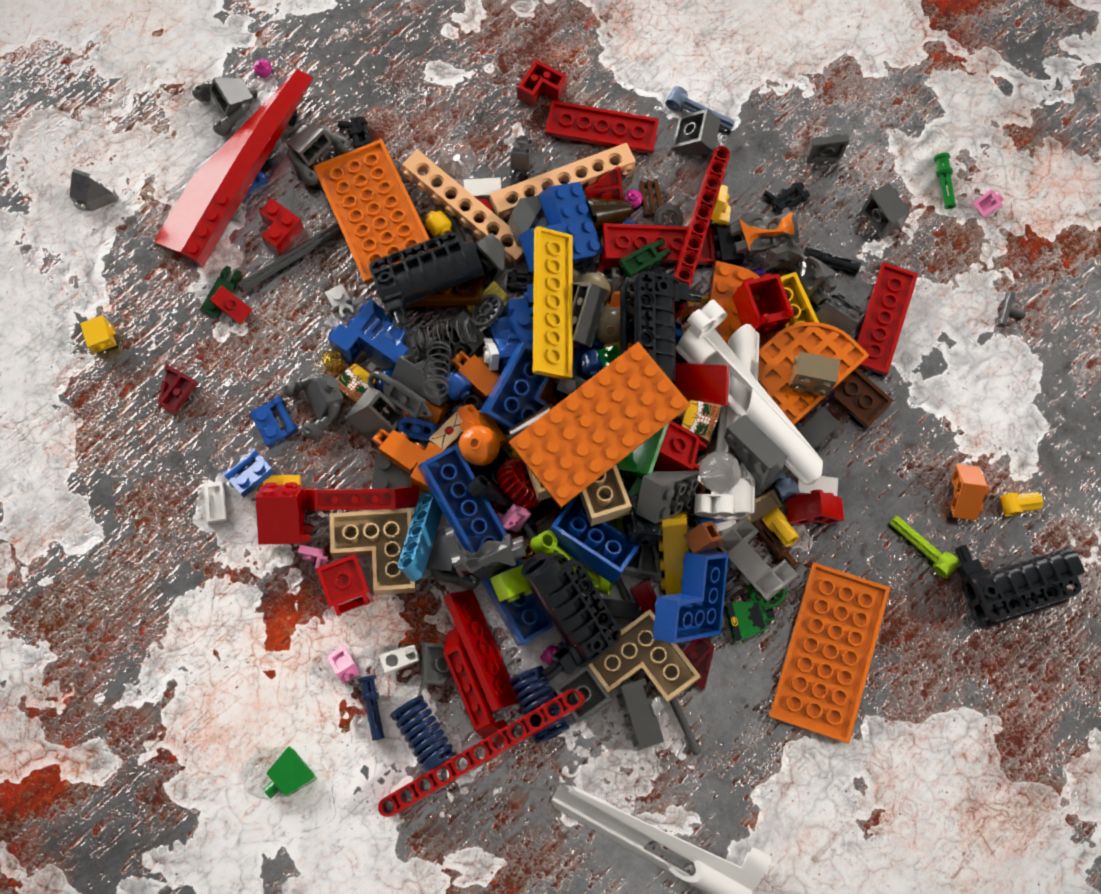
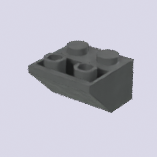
[816,293,865,336]
[345,387,405,443]

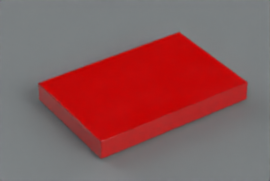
[675,363,729,406]

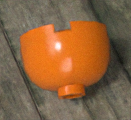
[459,425,500,466]

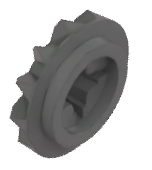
[653,204,684,226]

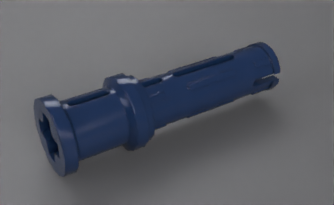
[357,675,385,741]

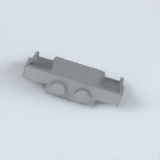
[719,517,799,601]

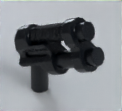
[337,116,374,150]
[763,182,810,214]
[506,270,534,292]

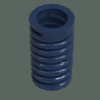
[509,665,570,744]
[390,695,458,774]

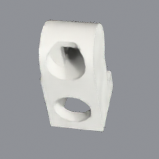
[379,645,420,677]

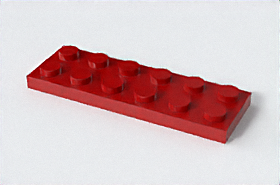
[545,100,659,154]
[602,223,716,265]
[856,262,918,376]
[444,590,520,712]

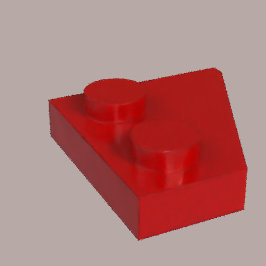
[585,166,624,200]

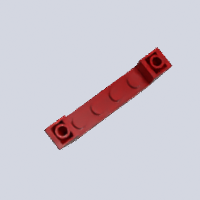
[303,486,419,510]
[443,628,507,746]

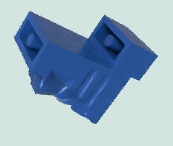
[488,298,529,375]
[328,299,409,369]

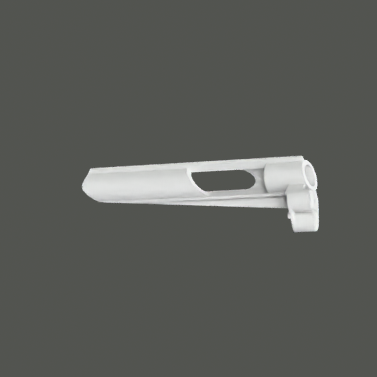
[676,300,823,485]
[694,324,760,521]
[551,784,772,894]

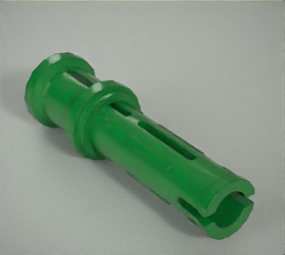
[933,153,956,209]

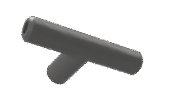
[999,292,1026,327]

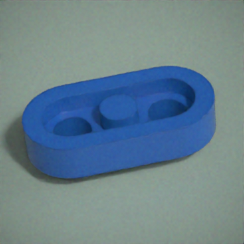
[398,416,438,441]

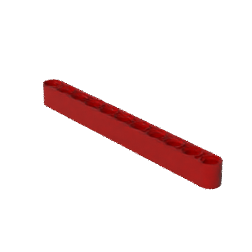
[673,146,730,321]
[378,689,585,817]

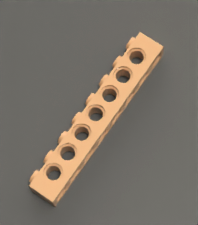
[490,143,636,220]
[402,149,525,267]

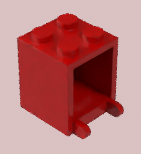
[732,273,795,335]
[652,421,707,473]
[255,482,315,544]
[316,554,374,616]

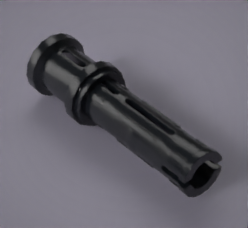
[804,244,861,274]

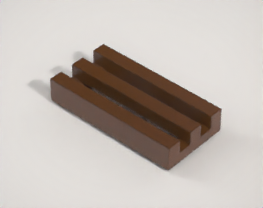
[639,179,663,217]

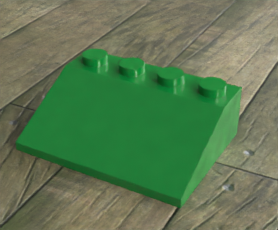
[616,423,669,478]

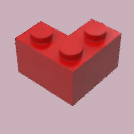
[517,60,567,107]
[259,198,304,256]
[786,490,844,526]

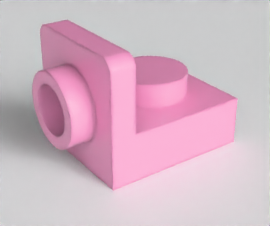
[973,189,1004,218]
[496,504,531,532]
[298,545,328,570]
[327,646,360,684]

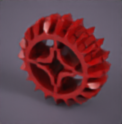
[496,458,543,509]

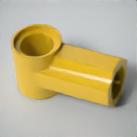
[1000,492,1043,516]
[761,506,800,547]

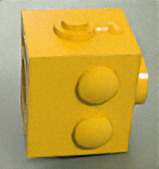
[80,315,117,354]

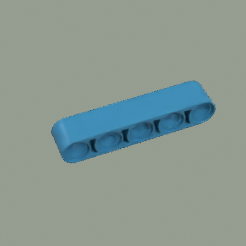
[398,492,443,581]

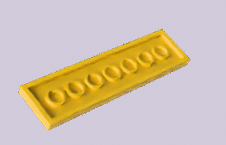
[533,226,573,380]

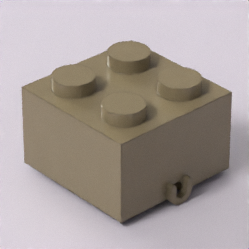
[789,352,840,396]

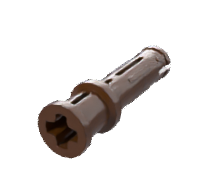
[752,518,801,570]

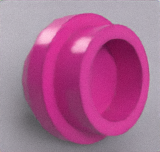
[253,59,272,78]
[624,190,643,208]
[540,645,560,665]

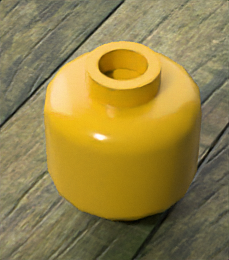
[424,211,452,238]

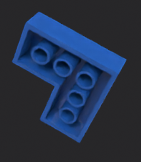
[519,181,603,273]
[479,342,553,430]
[549,494,640,585]
[653,550,729,644]

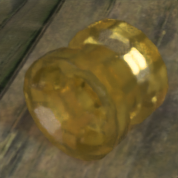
[322,350,343,373]

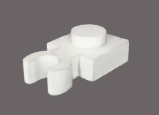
[325,284,354,320]
[483,338,499,371]

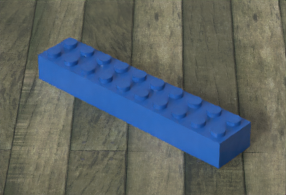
[418,444,553,646]

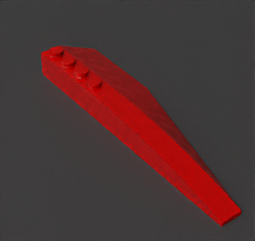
[154,69,314,268]

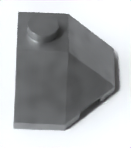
[70,168,119,211]

